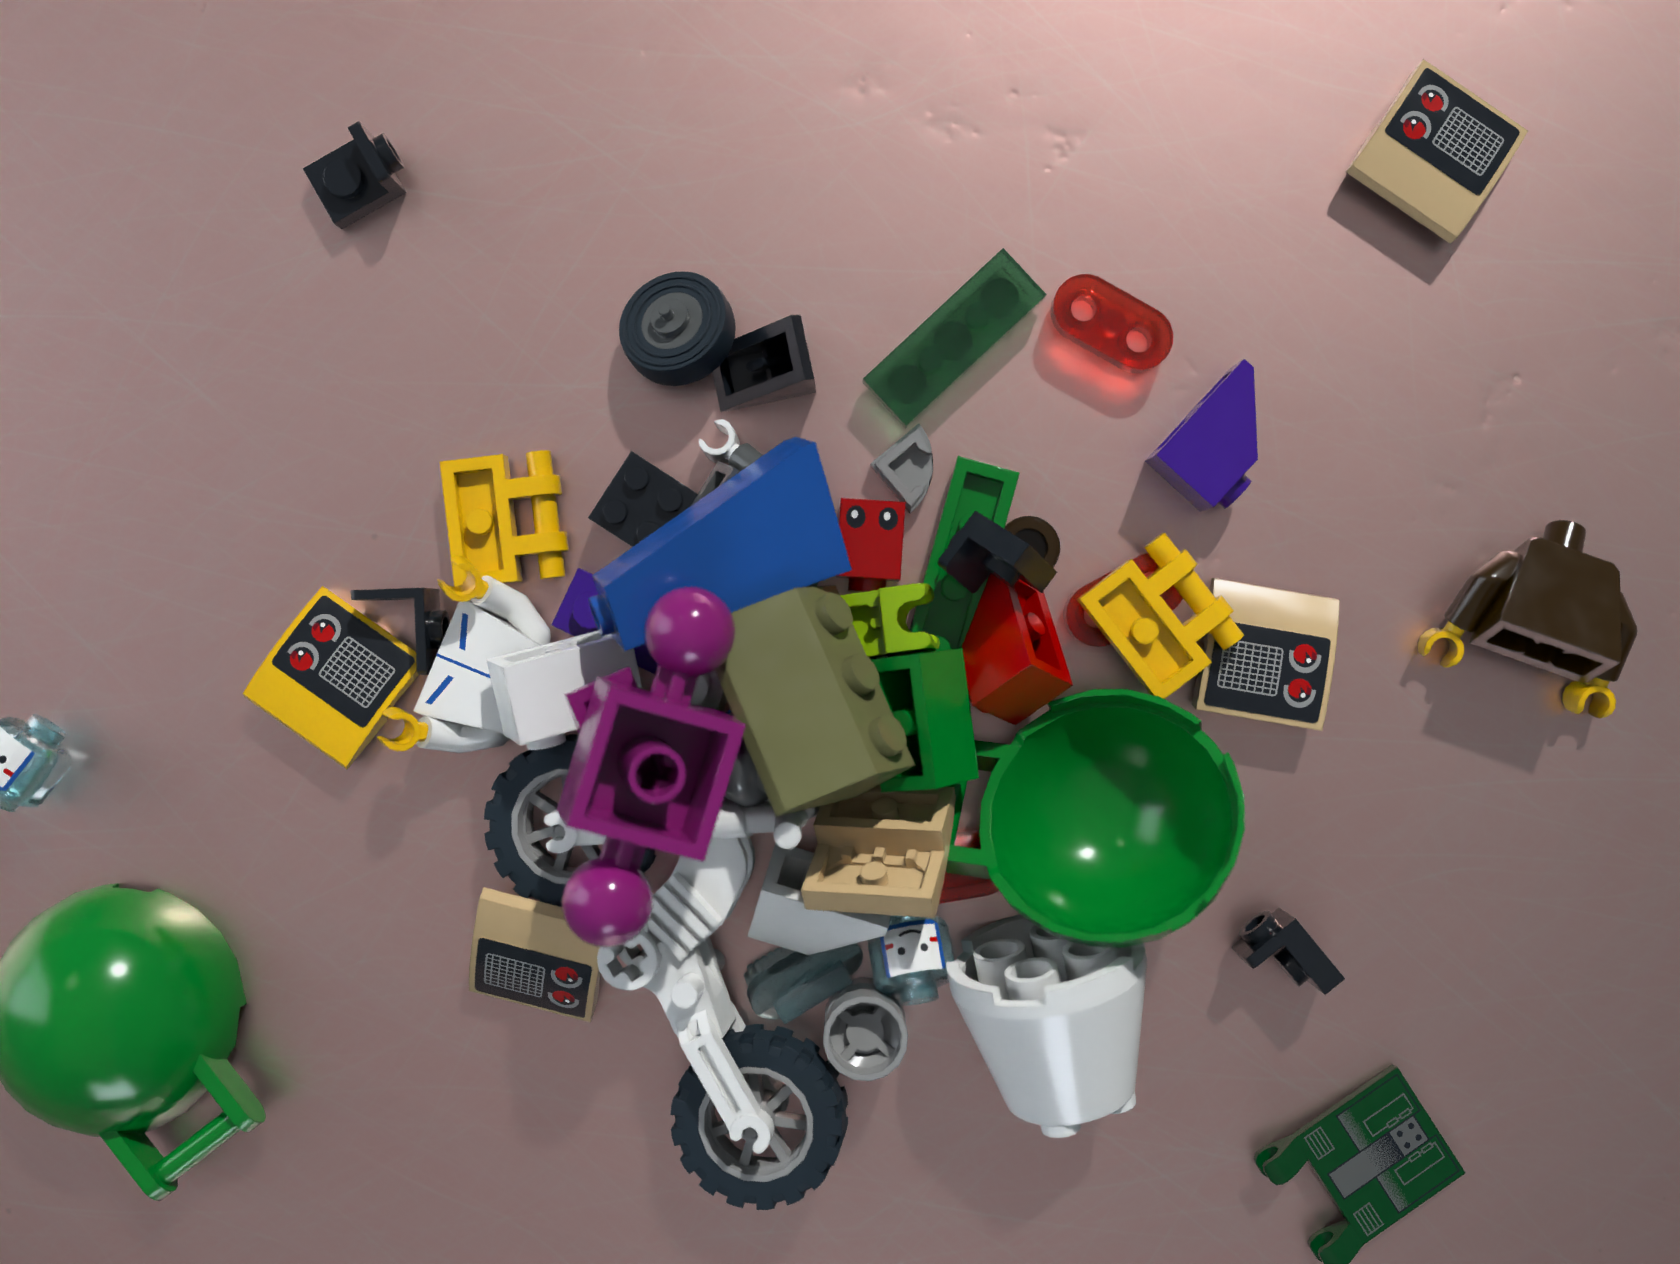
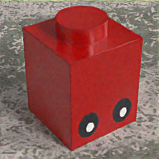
[836,498,906,592]

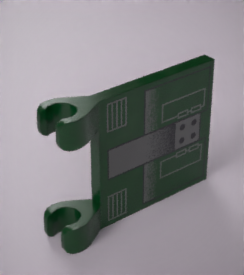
[1254,1064,1466,1264]

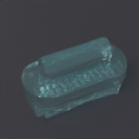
[743,943,863,1024]

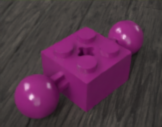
[556,587,746,947]

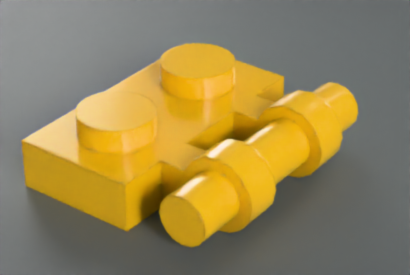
[439,450,569,586]
[1076,532,1244,699]

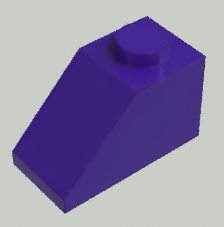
[1145,359,1258,512]

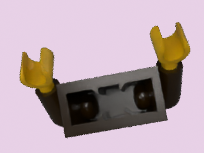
[1417,520,1637,719]

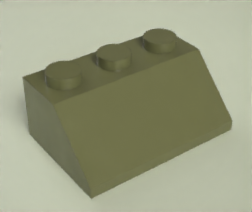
[715,585,915,817]

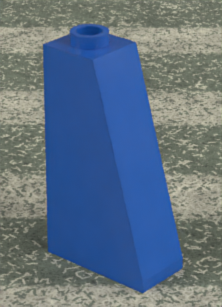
[588,437,852,651]

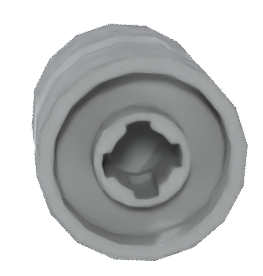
[823,977,908,1081]

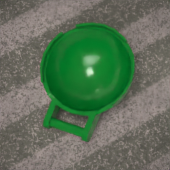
[945,689,1245,948]
[0,884,266,1201]

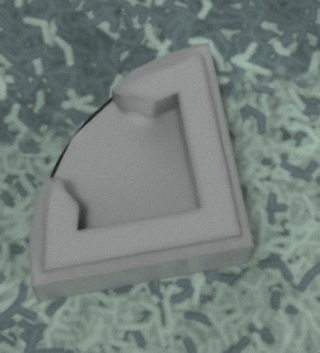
[870,423,933,514]

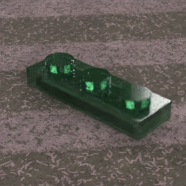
[862,248,1047,429]

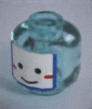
[0,714,73,812]
[867,915,955,1006]

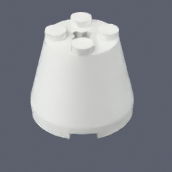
[946,914,1147,1138]

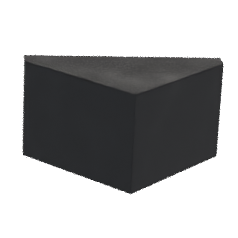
[712,315,816,412]

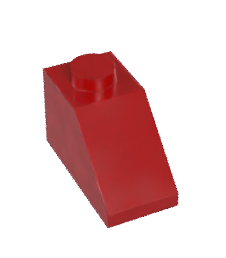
[962,573,1073,726]

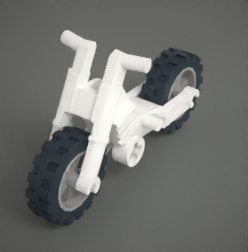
[484,734,848,1210]

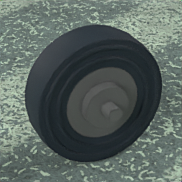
[619,271,736,386]

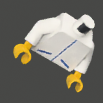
[377,556,551,753]

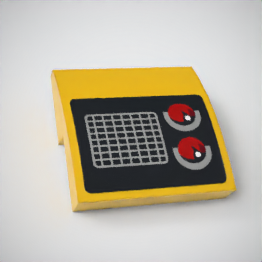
[243,586,418,769]

